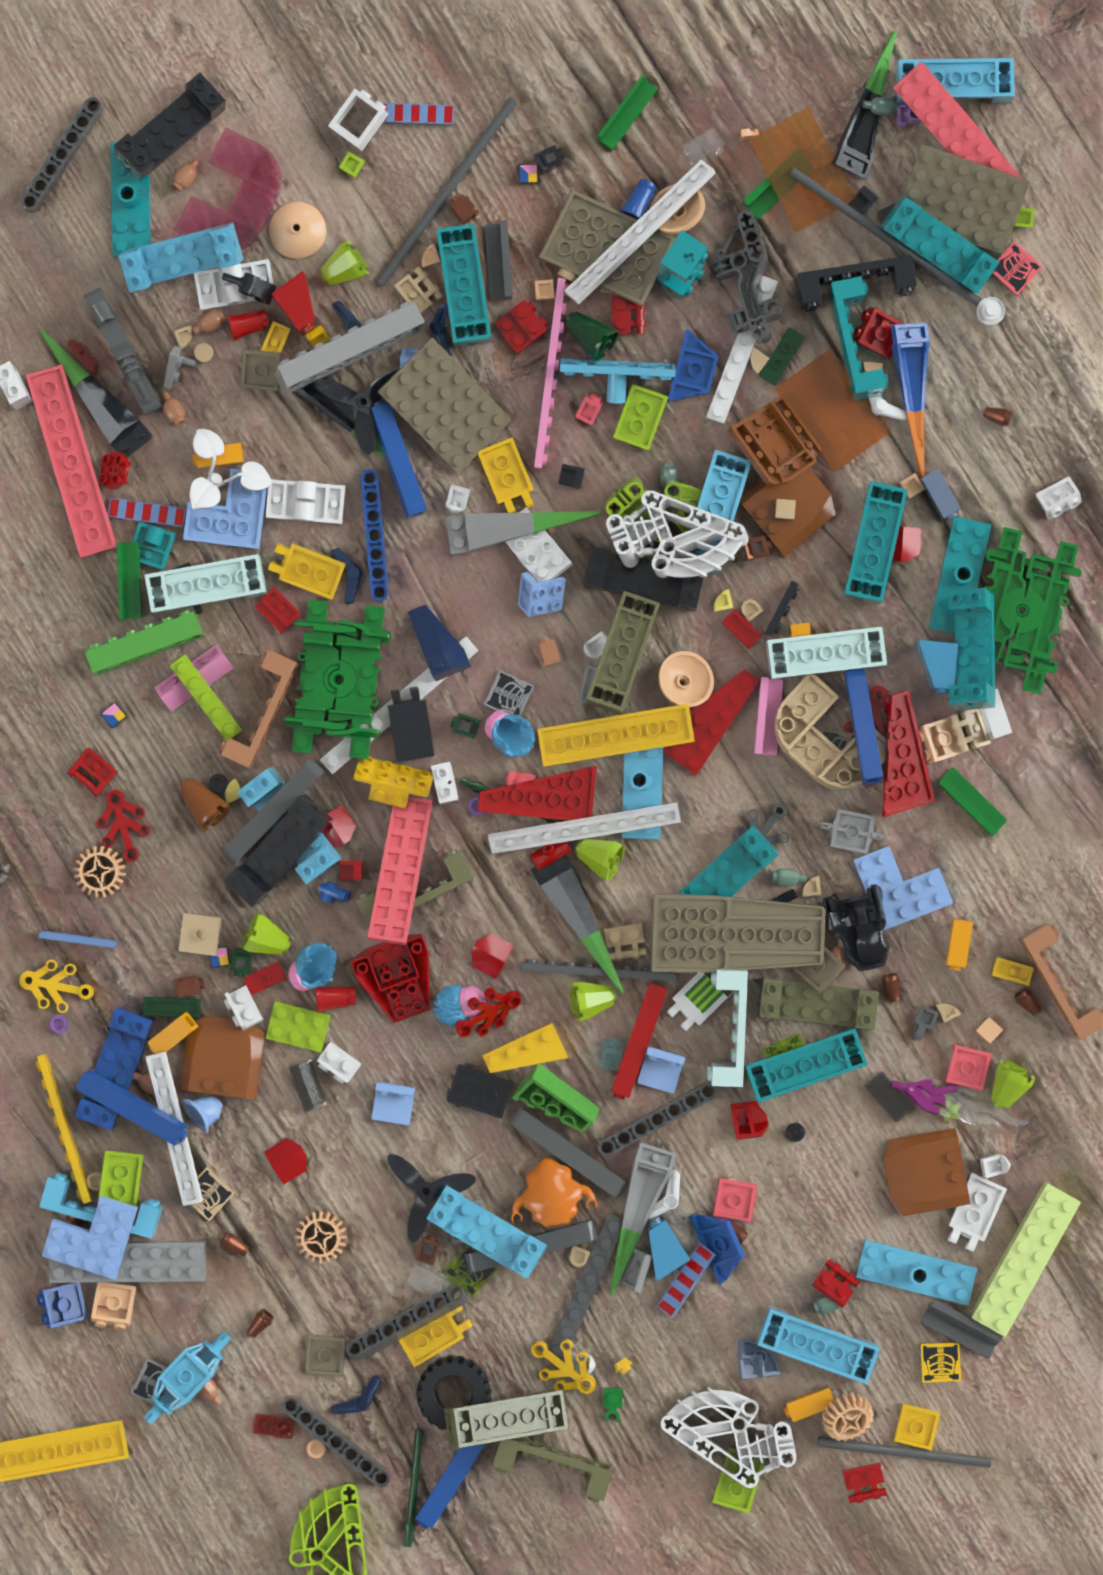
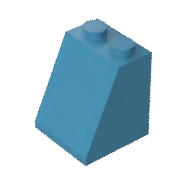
[916,640,958,695]
[648,1217,690,1281]

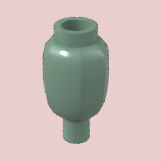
[862,97,898,116]
[660,463,678,494]
[771,868,807,886]
[812,1295,839,1314]

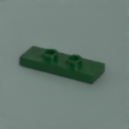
[759,327,805,386]
[142,997,201,1018]

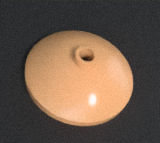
[650,184,705,234]
[269,202,326,259]
[658,651,714,708]

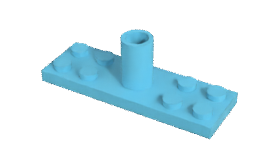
[560,358,676,403]
[622,747,663,839]
[856,1239,977,1306]

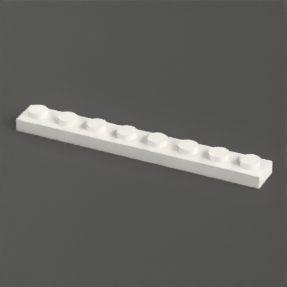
[706,276,778,424]
[146,1051,203,1206]

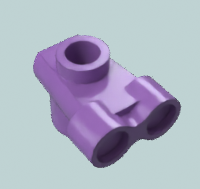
[897,104,922,127]

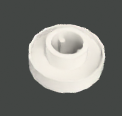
[976,297,1005,326]

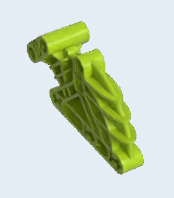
[606,477,736,558]
[289,1482,367,1575]

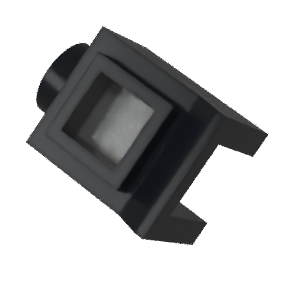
[534,145,565,175]

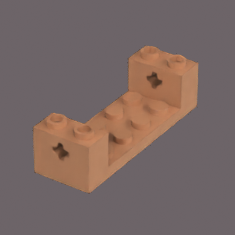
[220,650,299,769]
[1018,924,1103,1040]

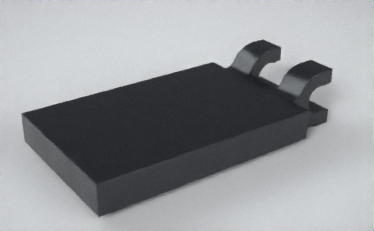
[387,686,435,762]

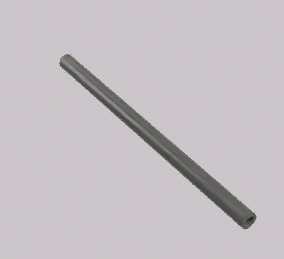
[818,1437,992,1468]

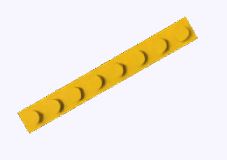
[35,1054,93,1204]

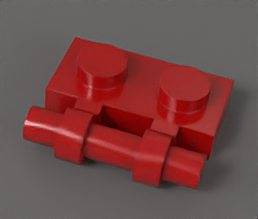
[611,296,646,335]
[811,1259,860,1308]
[842,1462,887,1504]

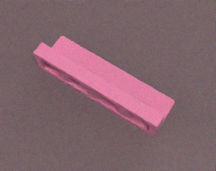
[154,644,234,711]
[754,677,783,756]

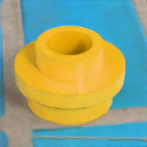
[614,1358,633,1375]

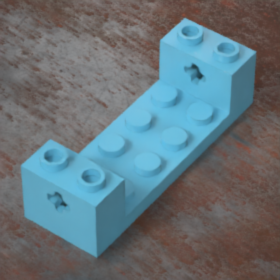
[896,58,1015,104]
[118,222,244,293]
[681,450,751,575]
[237,767,342,884]
[39,1172,164,1239]
[427,1185,547,1280]
[756,1306,880,1385]

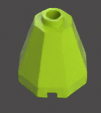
[320,240,370,286]
[576,839,625,881]
[241,913,291,955]
[568,982,616,1021]
[991,1059,1035,1109]

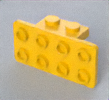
[353,756,434,809]

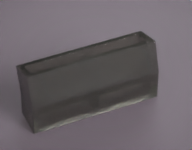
[289,1059,327,1112]
[865,1071,914,1123]

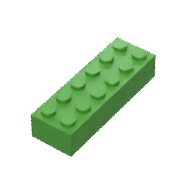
[85,610,205,675]

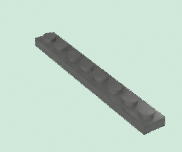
[521,959,676,981]
[548,1213,623,1362]

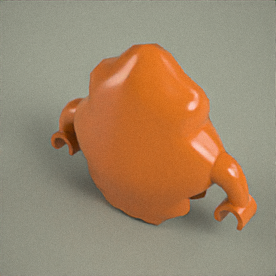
[511,1158,598,1228]

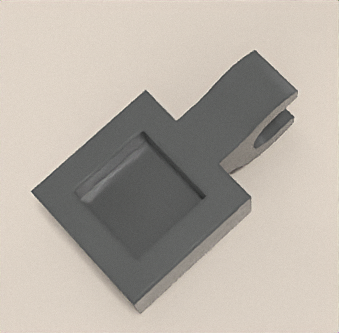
[913,1005,939,1040]

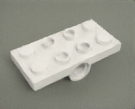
[194,259,274,311]
[266,479,346,524]
[505,507,573,582]

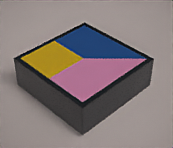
[519,164,538,185]
[100,702,128,729]
[209,946,231,968]

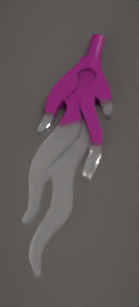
[891,1079,1029,1129]

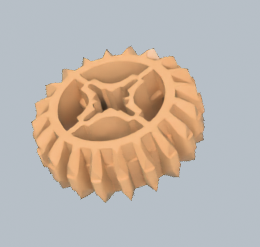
[74,846,126,898]
[295,1211,347,1263]
[821,1392,874,1442]

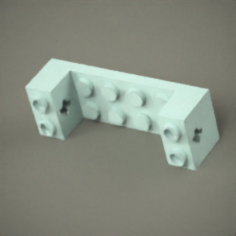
[145,554,267,615]
[766,627,887,680]
[707,969,748,1087]

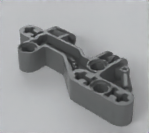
[712,210,784,344]
[83,287,162,416]

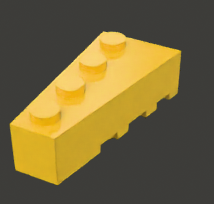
[482,1023,568,1073]

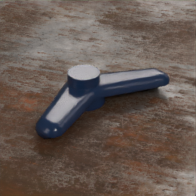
[332,301,362,331]
[429,303,452,356]
[332,548,362,604]
[331,1375,381,1414]

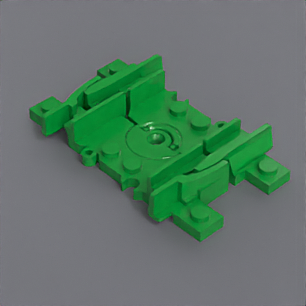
[985,527,1082,695]
[284,600,391,760]

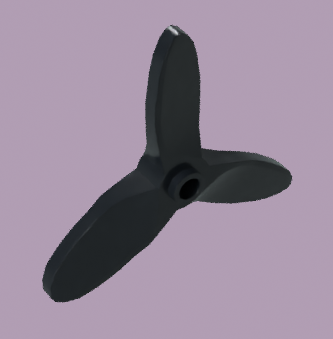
[313,370,398,454]
[388,1154,476,1243]

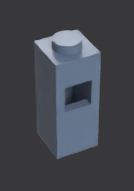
[920,469,960,521]

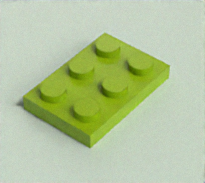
[613,384,668,451]
[265,1001,331,1052]
[97,1150,143,1207]
[712,1446,766,1514]

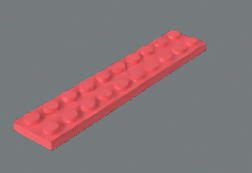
[26,364,117,558]

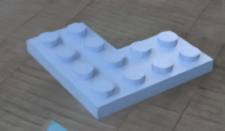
[183,469,269,550]
[853,846,953,930]
[42,1195,138,1280]

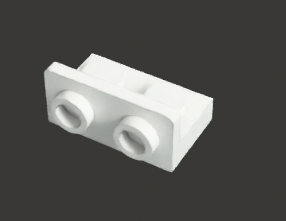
[1036,477,1082,520]
[223,986,263,1030]
[316,1042,362,1084]

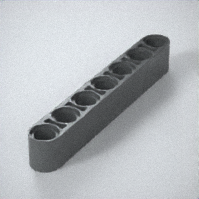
[21,97,103,213]
[220,758,324,865]
[598,1082,717,1156]
[508,1106,628,1198]
[464,1219,598,1273]
[346,1284,469,1361]
[282,1395,391,1487]

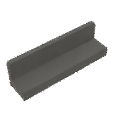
[485,220,513,301]
[921,1299,1003,1359]

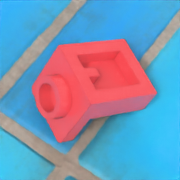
[575,393,605,426]
[505,771,536,786]

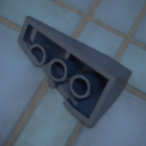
[408,604,471,681]

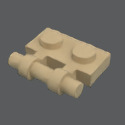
[394,266,443,314]
[950,709,991,753]
[604,923,647,962]

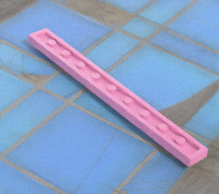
[534,278,569,470]

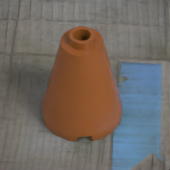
[180,778,231,832]

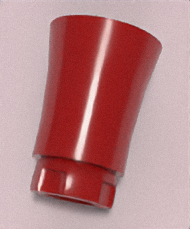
[227,309,270,341]
[315,986,356,1013]

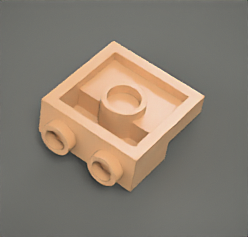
[918,717,967,764]
[91,1282,136,1330]

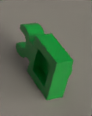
[603,1387,622,1422]

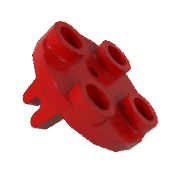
[99,451,131,490]

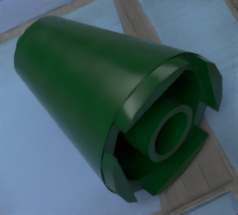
[565,312,619,362]

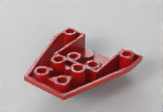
[350,934,430,1023]

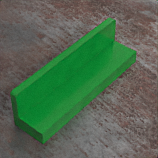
[597,75,658,151]
[742,148,812,219]
[117,542,142,620]
[937,767,1007,837]

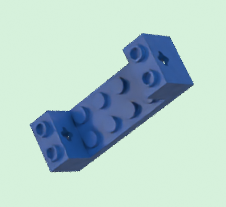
[75,1007,155,1130]

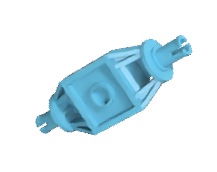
[143,1331,232,1425]

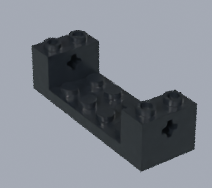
[114,72,226,182]
[796,255,917,312]
[584,547,704,611]
[224,794,334,907]

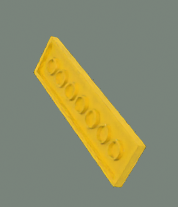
[537,704,695,767]
[0,1419,129,1482]

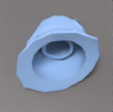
[182,1096,222,1133]

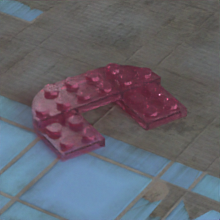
[174,128,282,250]

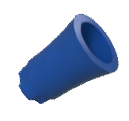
[620,179,657,220]

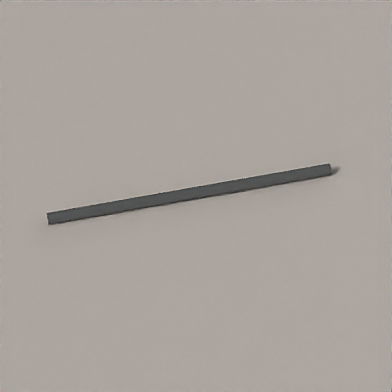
[376,97,517,287]
[789,167,982,306]

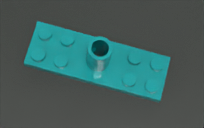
[110,142,151,257]
[929,517,991,634]

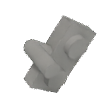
[163,346,197,389]

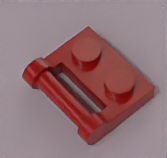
[67,747,119,798]

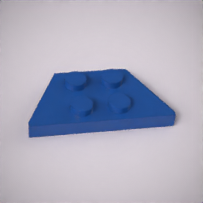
[668,329,719,402]
[689,1213,745,1285]

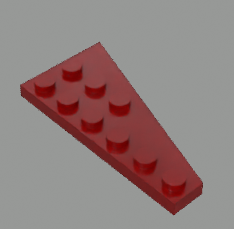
[663,669,760,775]
[477,766,597,821]

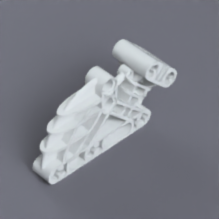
[606,490,749,578]
[661,1387,797,1488]

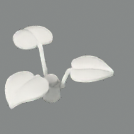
[189,429,271,510]

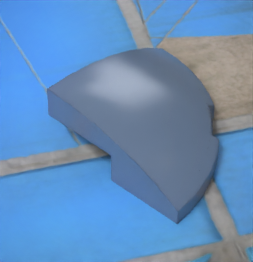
[738,1339,781,1380]

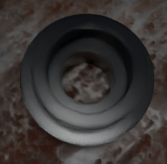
[209,774,228,793]
[786,1123,805,1142]

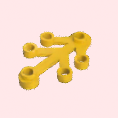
[19,960,94,1013]
[531,1339,596,1394]

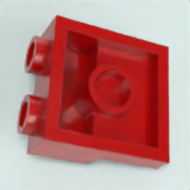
[494,299,548,355]
[853,307,904,359]

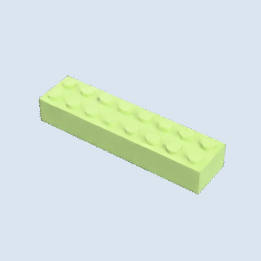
[969,1181,1081,1337]

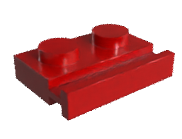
[254,587,301,634]

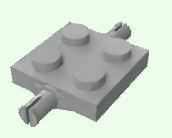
[820,809,885,854]

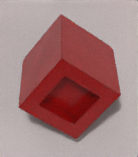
[338,861,362,880]

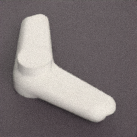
[869,396,907,421]
[648,1170,680,1219]

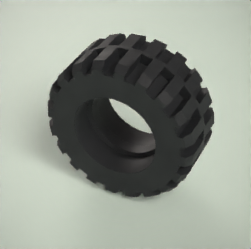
[416,1355,490,1430]

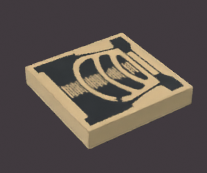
[190,1167,236,1221]

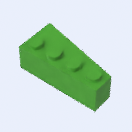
[512,1064,600,1133]

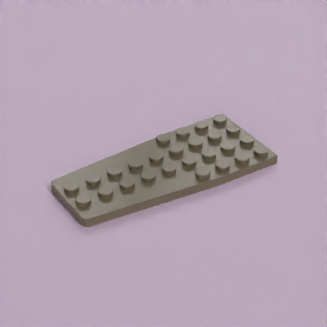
[651,894,826,973]

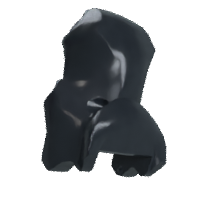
[823,884,891,971]

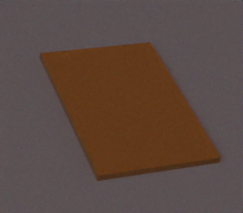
[748,107,856,232]
[775,349,890,472]

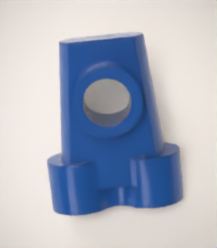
[318,881,351,904]

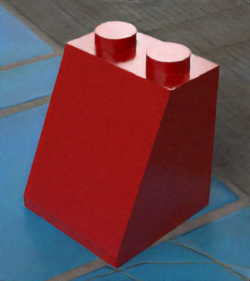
[272,271,317,337]

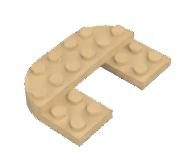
[774,674,886,791]

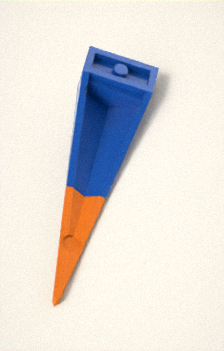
[891,323,930,478]

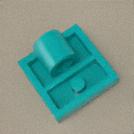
[132,522,176,570]

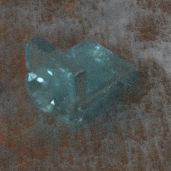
[599,1038,623,1071]

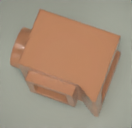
[537,637,561,668]

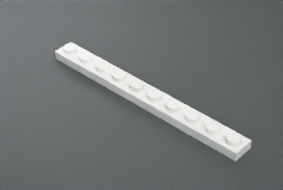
[564,159,716,305]
[320,636,478,775]
[488,803,681,854]

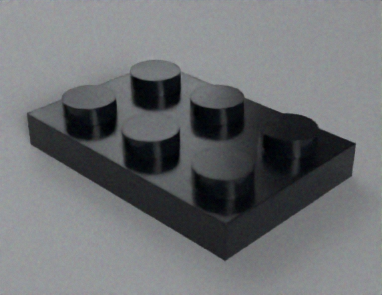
[447,1064,514,1119]

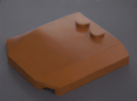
[727,394,822,485]
[739,468,836,558]
[179,1015,265,1100]
[883,1128,970,1216]

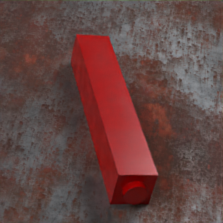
[611,982,668,1100]

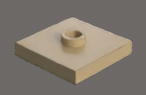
[179,913,222,956]

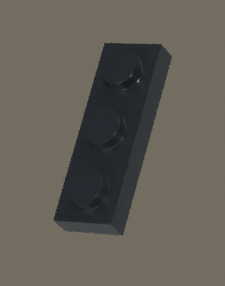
[765,581,800,636]

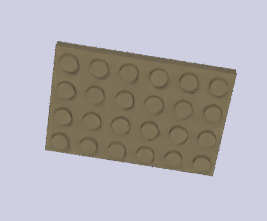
[903,144,1030,254]
[539,190,676,307]
[377,337,512,474]

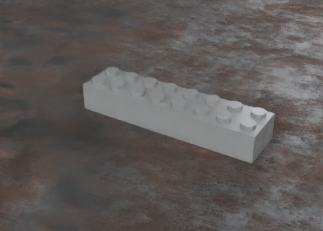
[274,302,425,395]
[49,1240,206,1283]

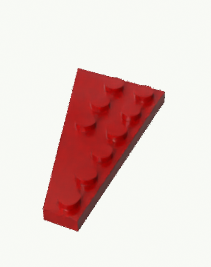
[882,690,935,817]

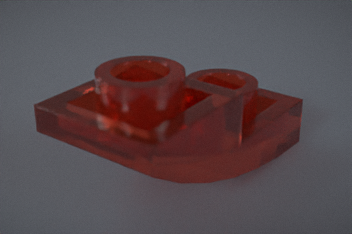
[68,339,99,375]
[252,1413,295,1439]

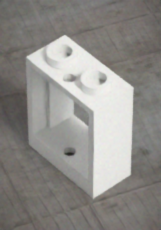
[328,89,389,151]
[0,361,33,410]
[979,689,1012,740]
[431,762,459,805]

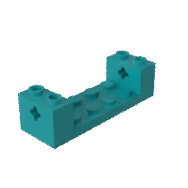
[880,195,1000,294]
[436,224,492,347]
[657,230,709,299]
[829,276,889,401]
[843,481,908,605]
[948,588,996,711]
[678,825,779,897]
[744,1027,868,1103]

